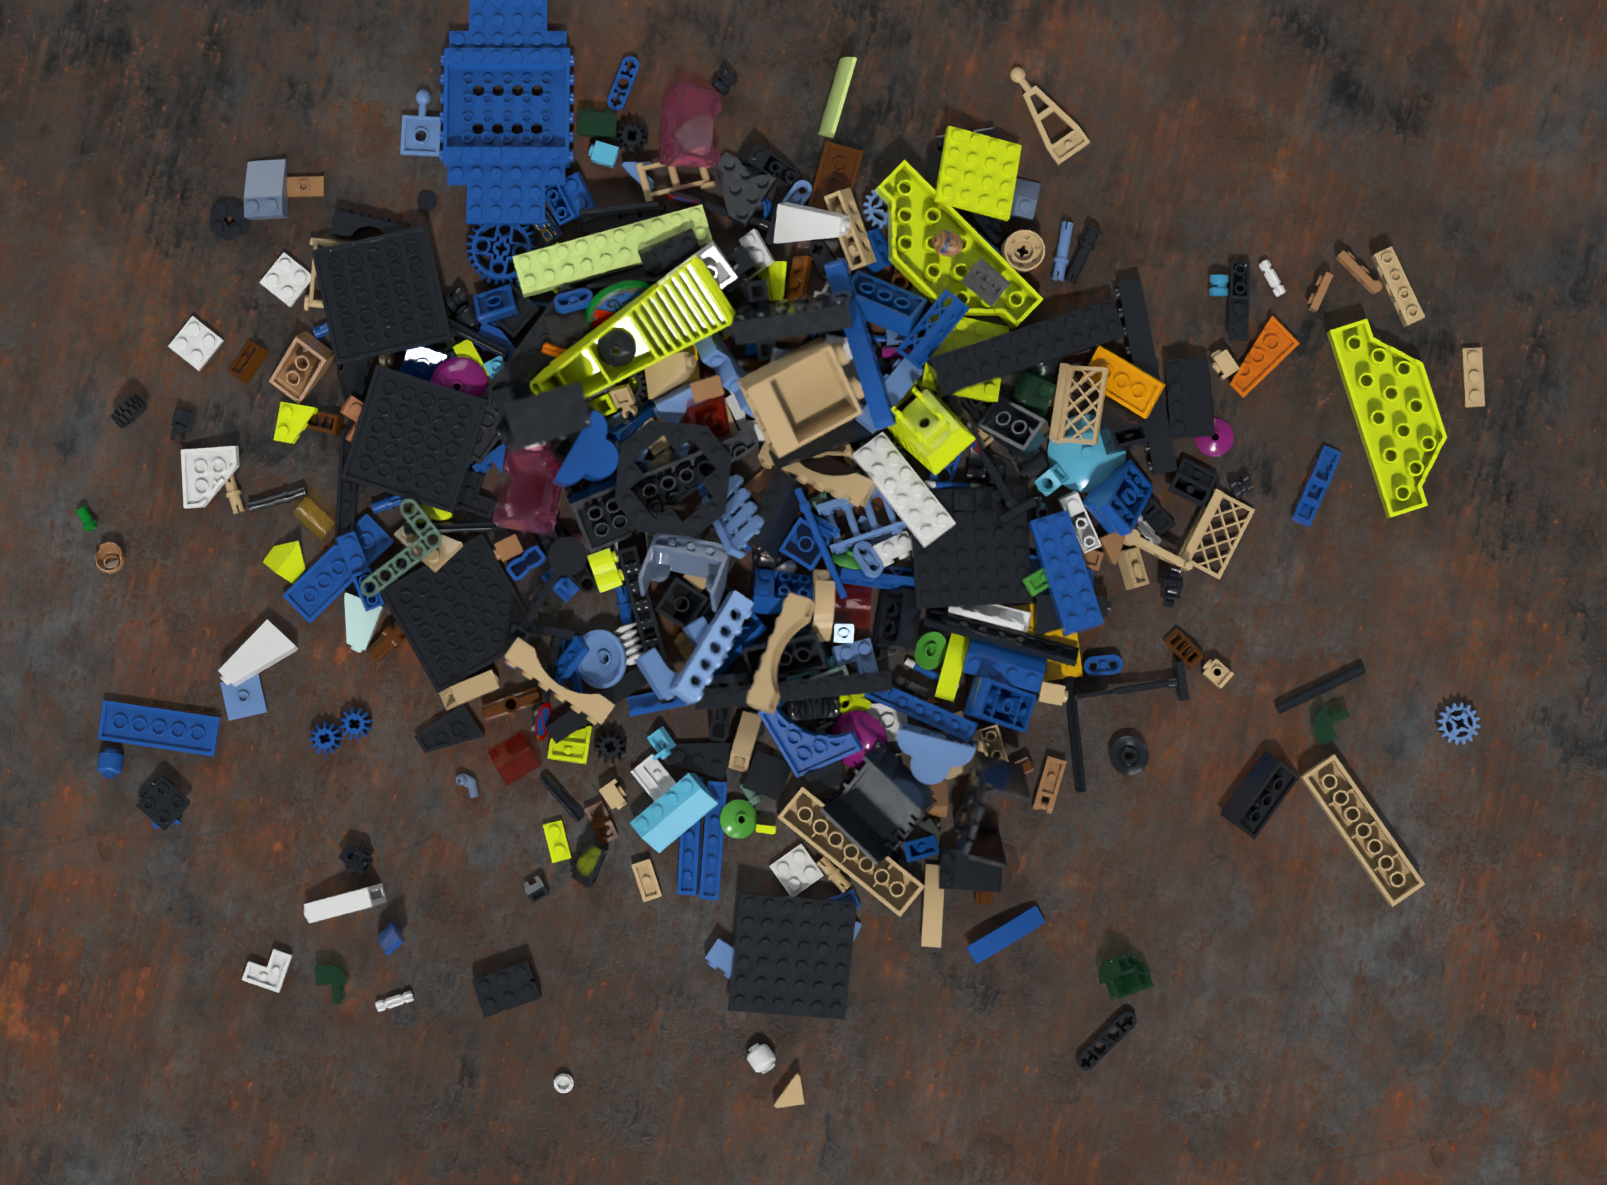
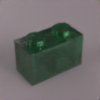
[576,108,618,140]

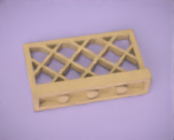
[1049,363,1109,445]
[1177,488,1255,580]

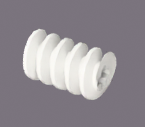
[614,623,644,665]

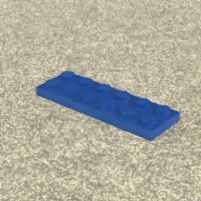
[282,513,395,624]
[97,700,221,756]

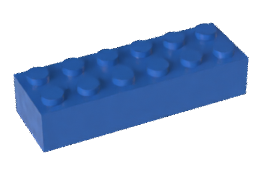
[1028,510,1104,637]

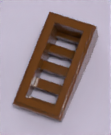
[306,411,344,436]
[1163,628,1205,670]

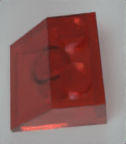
[682,396,731,444]
[488,732,542,786]

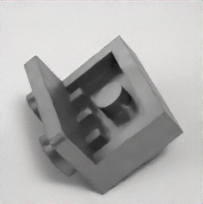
[961,259,1010,307]

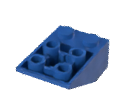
[751,568,813,615]

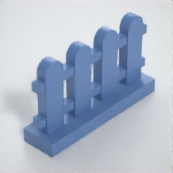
[701,475,764,559]

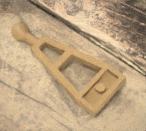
[1010,67,1090,165]

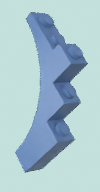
[694,332,754,417]

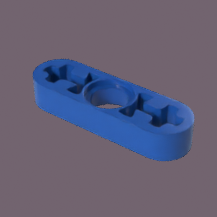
[607,56,640,112]

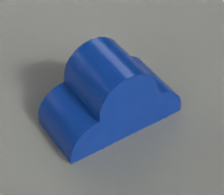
[552,410,619,487]
[1083,459,1154,536]
[963,676,1037,733]

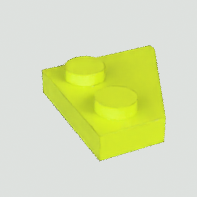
[274,402,318,444]
[547,726,592,764]

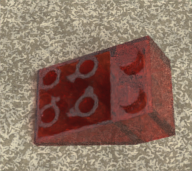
[832,569,872,629]

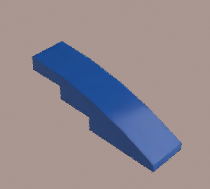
[1291,445,1342,527]
[966,905,1046,964]

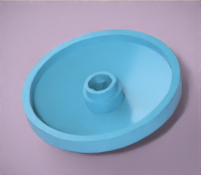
[1047,414,1126,493]

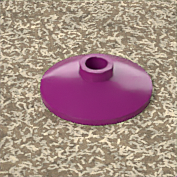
[1194,418,1234,457]

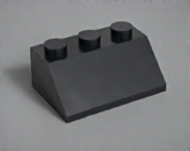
[872,588,921,652]

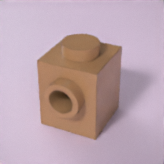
[493,534,525,562]

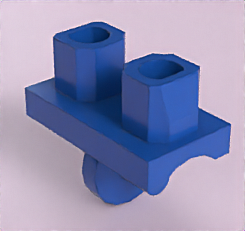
[541,568,580,603]

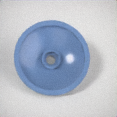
[578,630,627,689]

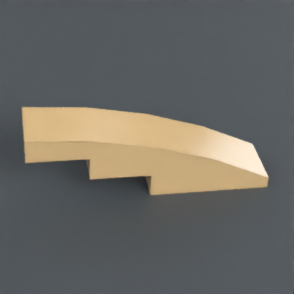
[921,864,944,948]

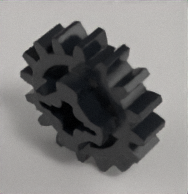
[1160,565,1184,608]

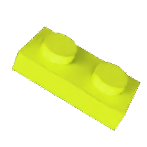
[543,820,572,863]

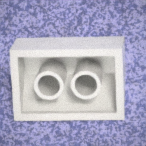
[665,241,737,289]

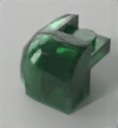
[1010,372,1057,418]
[1098,953,1154,1001]

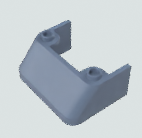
[638,534,730,612]

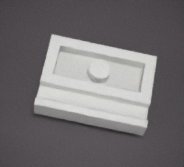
[631,754,676,802]

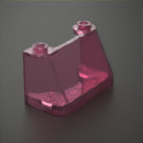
[659,82,723,168]
[493,450,562,534]

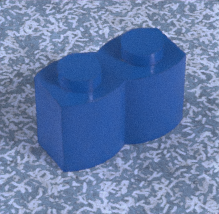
[506,546,547,581]

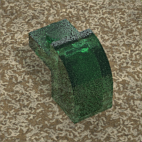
[1311,707,1350,745]
[314,964,349,1004]

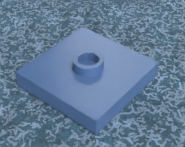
[220,674,268,721]

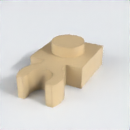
[609,383,638,419]

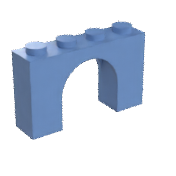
[653,379,724,452]
[634,617,728,700]

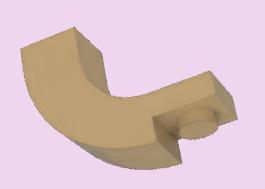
[809,569,835,641]

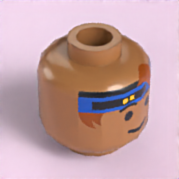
[932,230,963,257]

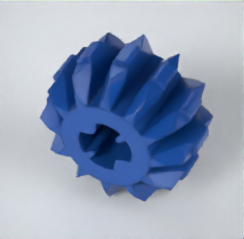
[339,707,372,740]
[309,722,343,755]

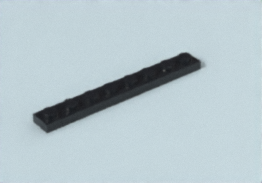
[923,608,1079,667]

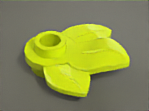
[838,694,872,714]

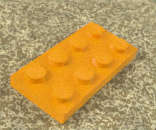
[1081,345,1166,419]

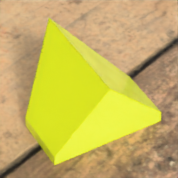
[263,541,306,584]

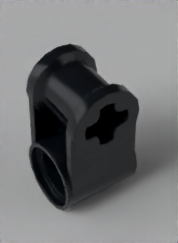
[809,241,837,279]
[569,564,598,594]

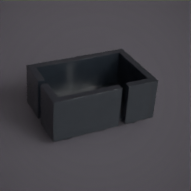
[472,960,542,1018]

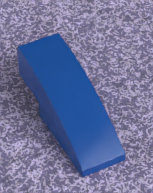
[378,921,407,955]

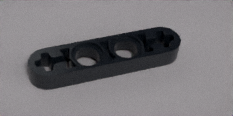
[1076,1011,1137,1071]

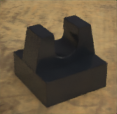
[524,876,550,903]

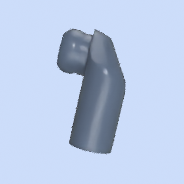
[456,773,479,798]

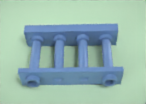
[816,487,906,554]

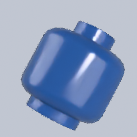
[97,749,124,779]

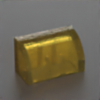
[293,496,336,541]

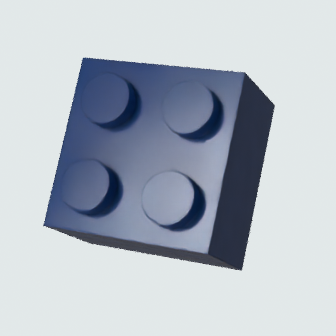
[779,517,833,572]

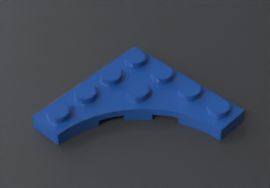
[758,705,863,778]

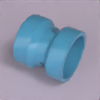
[1209,275,1229,296]

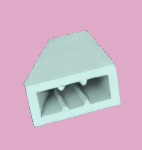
[344,593,384,653]

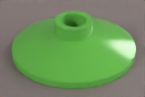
[831,547,865,570]
[914,631,947,670]
[719,799,757,839]

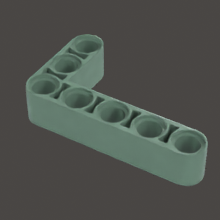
[361,499,442,597]

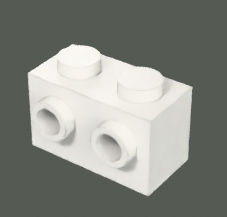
[873,531,912,567]

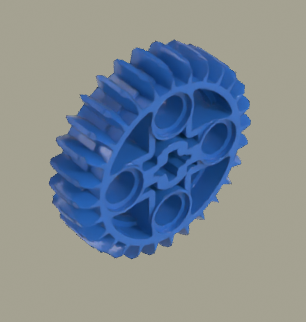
[466,224,538,286]

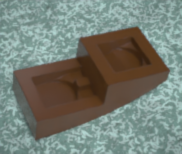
[584,799,619,845]

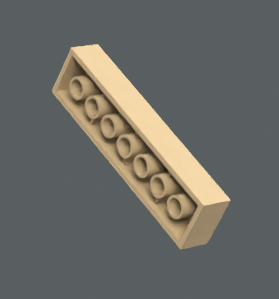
[1299,754,1425,907]
[778,786,925,917]

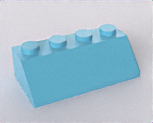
[630,773,719,853]

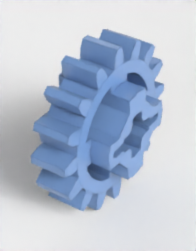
[862,190,888,230]
[1437,703,1480,745]

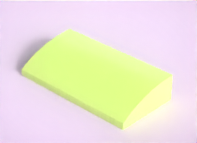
[818,57,857,139]

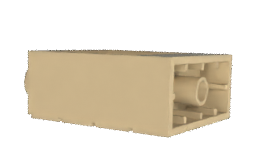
[736,337,865,458]

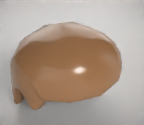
[95,542,125,574]

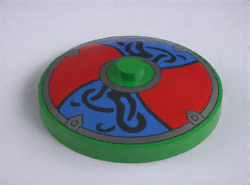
[585,281,651,332]

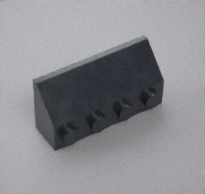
[1165,358,1215,440]
[746,469,809,559]
[741,632,830,684]
[1220,751,1299,840]

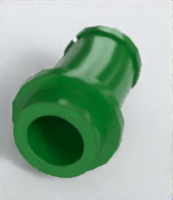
[76,506,97,532]

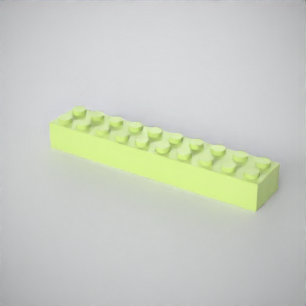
[512,204,713,298]

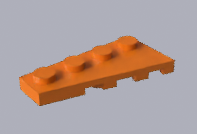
[1229,315,1300,398]

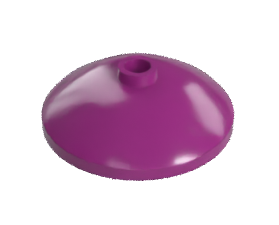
[431,357,489,397]
[830,710,887,768]

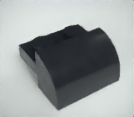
[1168,458,1219,508]

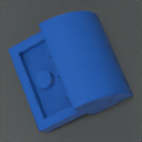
[546,172,597,226]

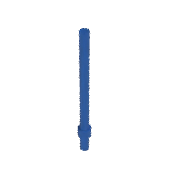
[794,488,847,599]

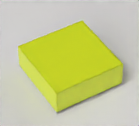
[756,824,776,834]

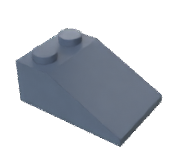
[244,159,289,220]

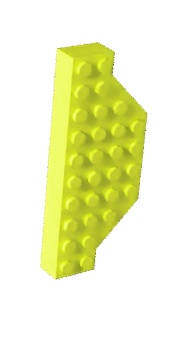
[874,160,1043,329]
[1327,319,1447,518]

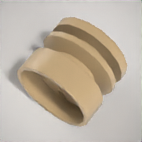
[1001,230,1045,272]

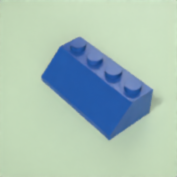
[852,270,928,337]
[962,639,1047,693]

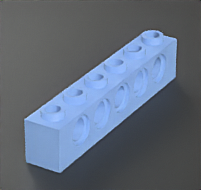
[670,590,754,704]

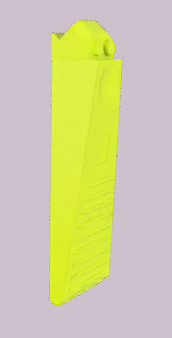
[530,254,735,398]

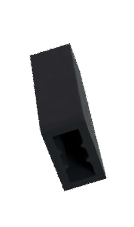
[1034,595,1111,636]

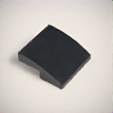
[743,750,791,802]

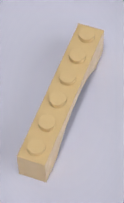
[758,441,875,507]
[746,593,816,714]
[503,637,615,725]

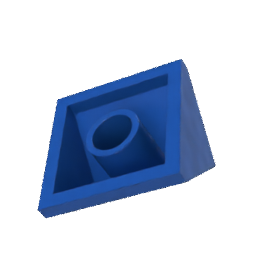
[473,284,519,325]

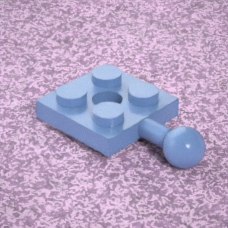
[400,89,442,157]

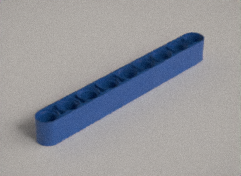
[824,258,896,431]

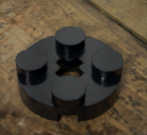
[210,201,250,241]

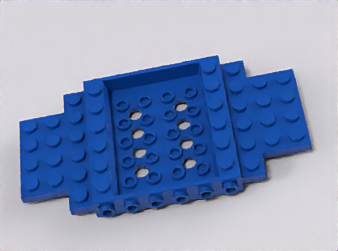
[439,0,575,225]

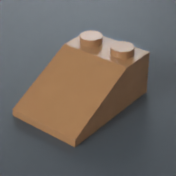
[269,331,334,405]

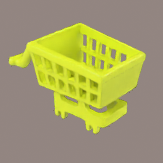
[886,375,975,476]

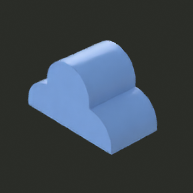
[897,722,978,785]

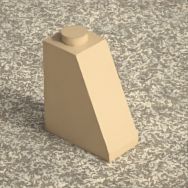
[644,352,696,400]
[439,670,499,711]
[728,711,762,773]

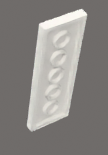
[851,432,956,548]

